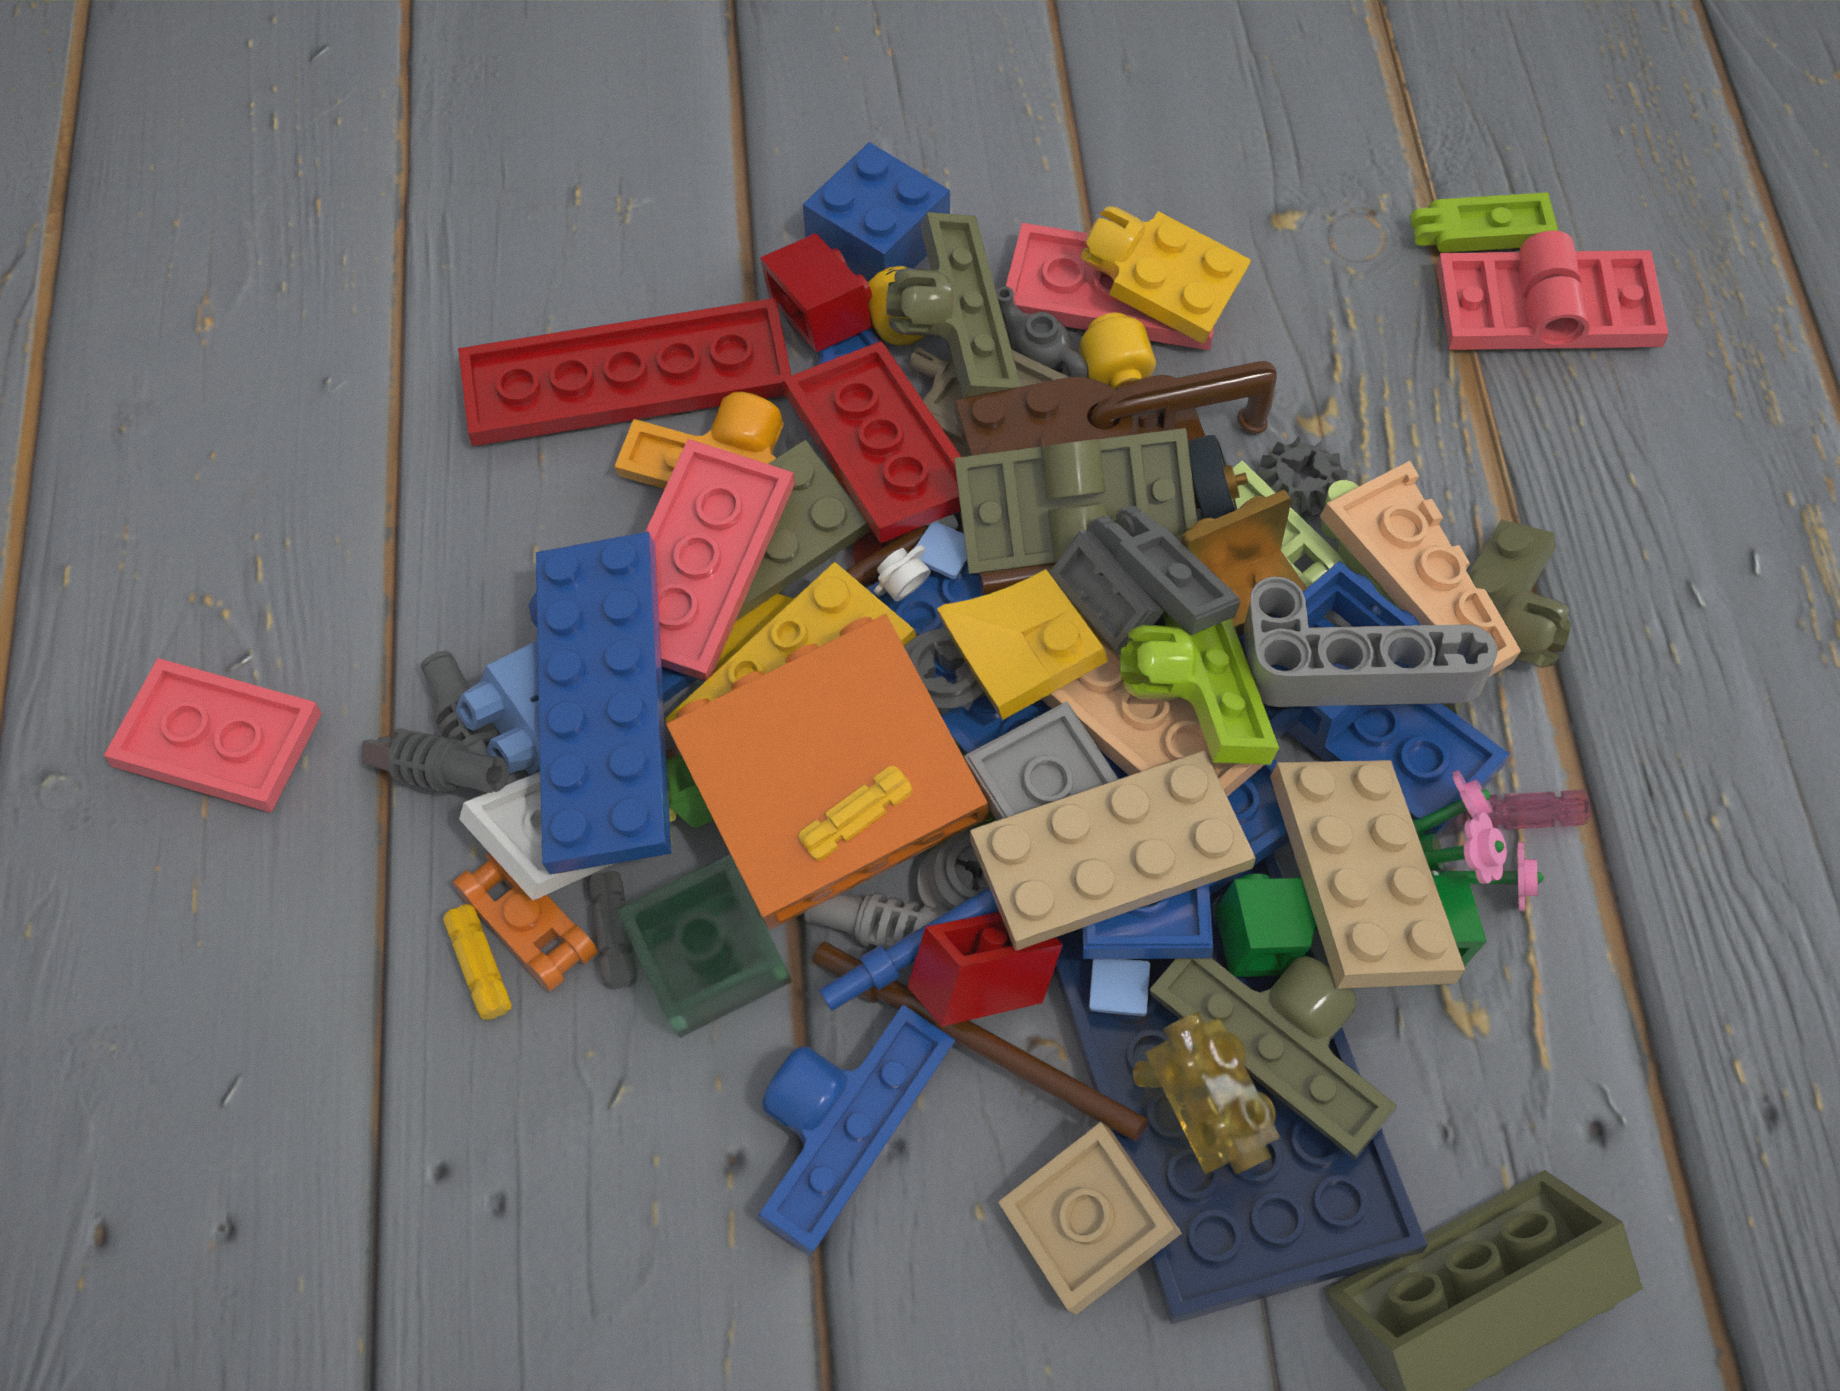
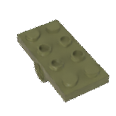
[954,428,1197,574]

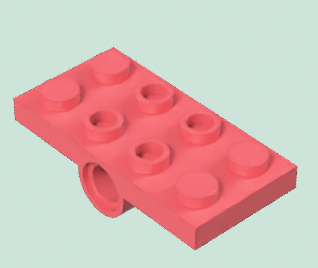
[1436,231,1669,350]

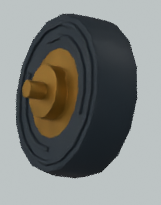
[1188,435,1248,519]

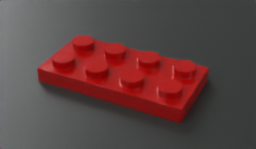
[783,341,961,544]

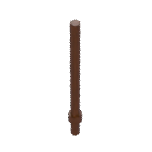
[813,941,1148,1142]

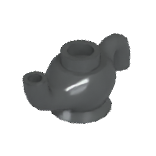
[996,286,1088,378]

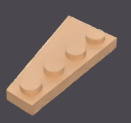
[1320,461,1521,677]

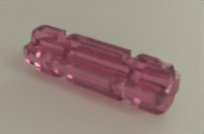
[1469,790,1591,830]

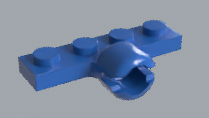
[757,1004,955,1257]

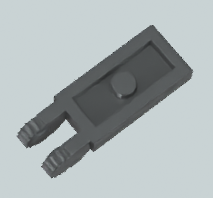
[1088,505,1240,635]

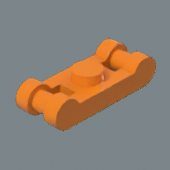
[451,852,598,993]

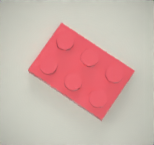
[104,658,322,813]

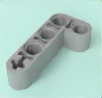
[1243,576,1497,707]

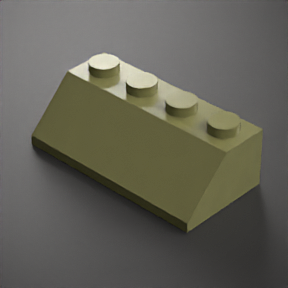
[1325,1170,1643,1391]

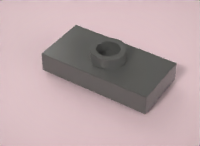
[1049,530,1164,655]

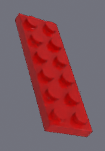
[458,298,791,446]

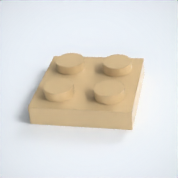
[998,1122,1182,1315]

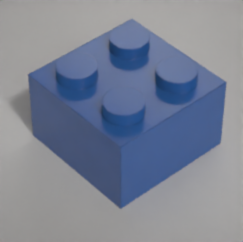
[803,142,950,282]

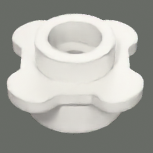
[874,545,931,601]

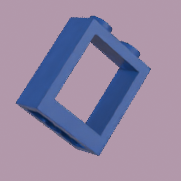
[1242,561,1420,749]

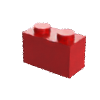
[760,233,873,352]
[907,912,1063,1027]

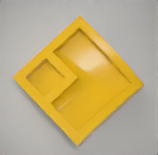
[937,569,1108,720]

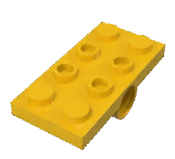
[664,562,917,723]

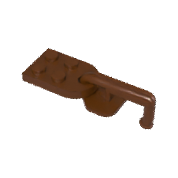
[955,361,1277,456]

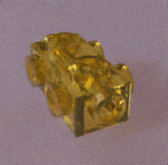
[1133,1012,1280,1175]

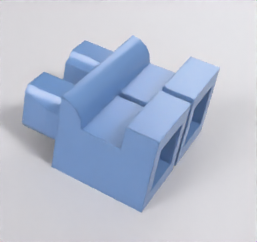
[456,641,540,776]

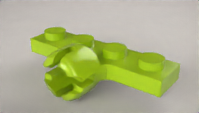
[1120,604,1279,765]

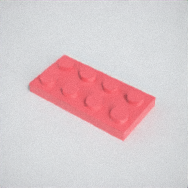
[1006,223,1215,350]
[645,439,796,681]

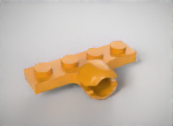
[614,392,843,489]

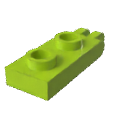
[1409,192,1559,253]

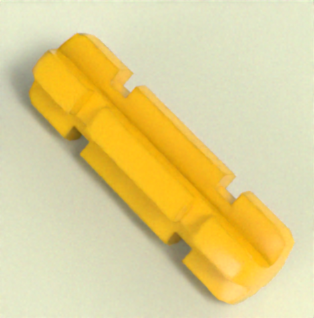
[798,765,913,861]
[443,904,512,1020]

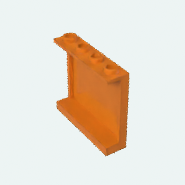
[666,614,989,930]

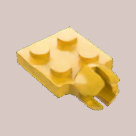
[1081,205,1251,344]

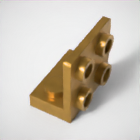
[1181,490,1307,636]

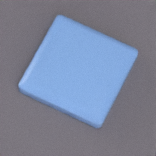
[916,521,967,579]
[1089,959,1150,1016]

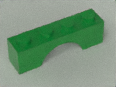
[1215,870,1487,977]

